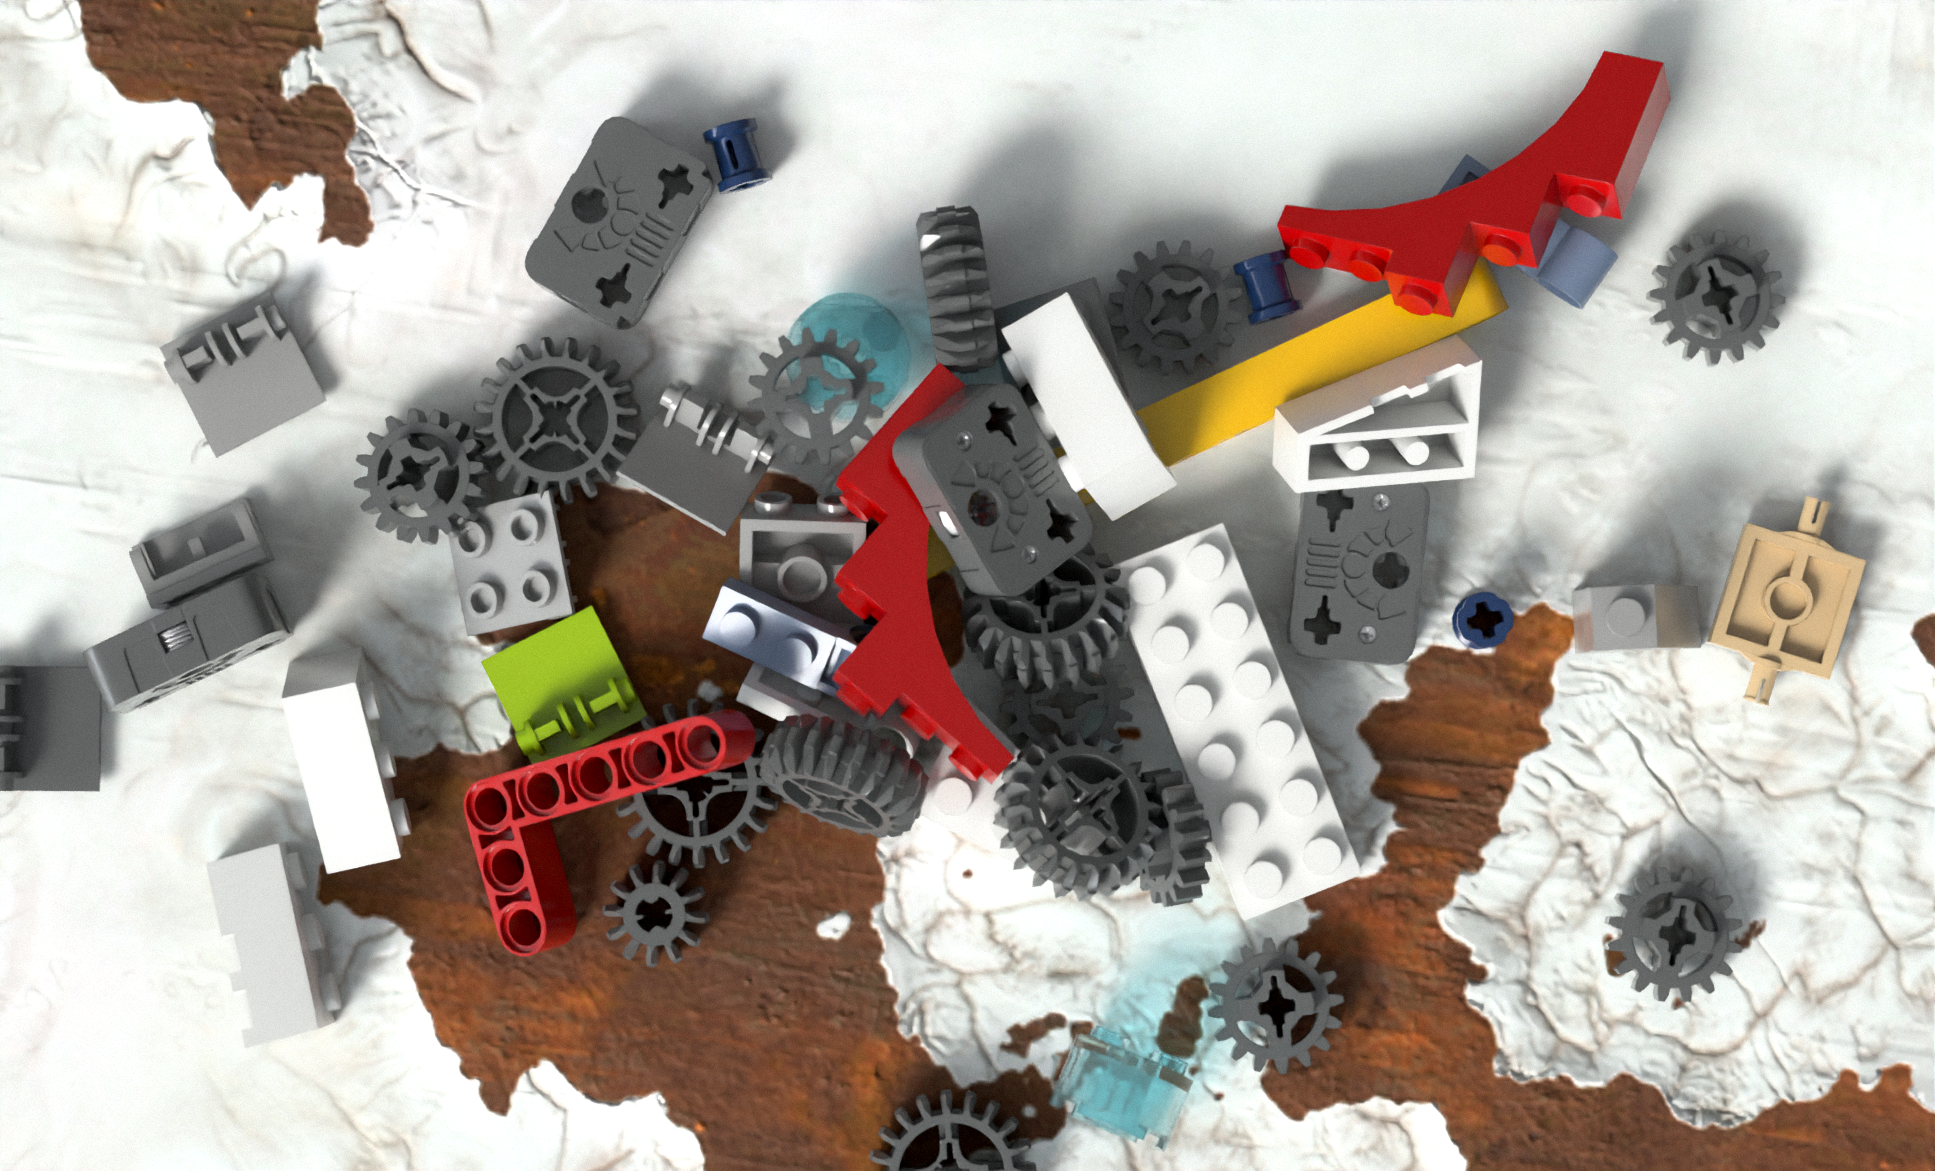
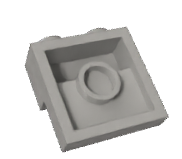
[739,491,867,630]

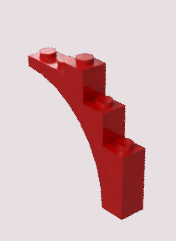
[1277,51,1671,318]
[832,362,1015,784]

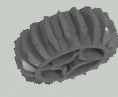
[916,205,999,375]
[473,337,642,505]
[960,542,1130,690]
[616,699,779,868]
[759,714,929,838]
[992,729,1163,902]
[869,1089,1037,1171]

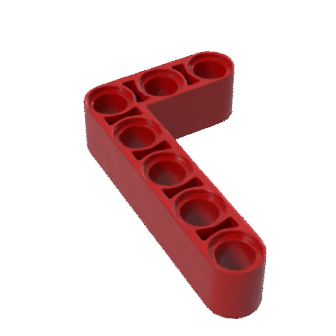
[463,709,755,956]

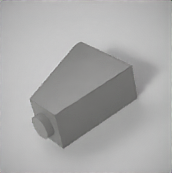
[1572,584,1701,654]

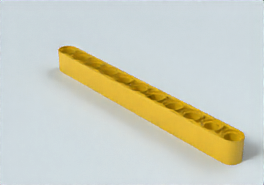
[927,256,1509,580]

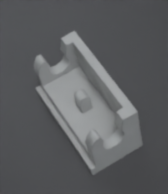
[129,497,275,610]

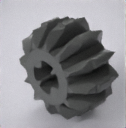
[602,860,710,967]

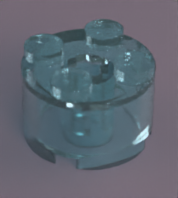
[786,293,911,423]
[1048,1025,1193,1152]

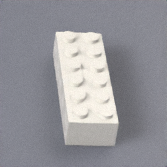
[1109,523,1362,921]

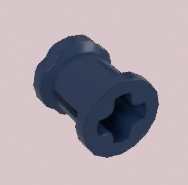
[702,118,773,194]
[1232,250,1303,326]
[1451,592,1513,649]

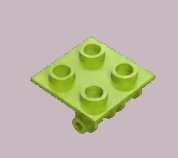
[481,605,647,764]

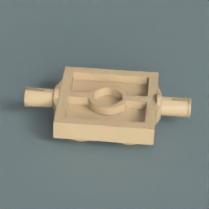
[1707,496,1867,706]

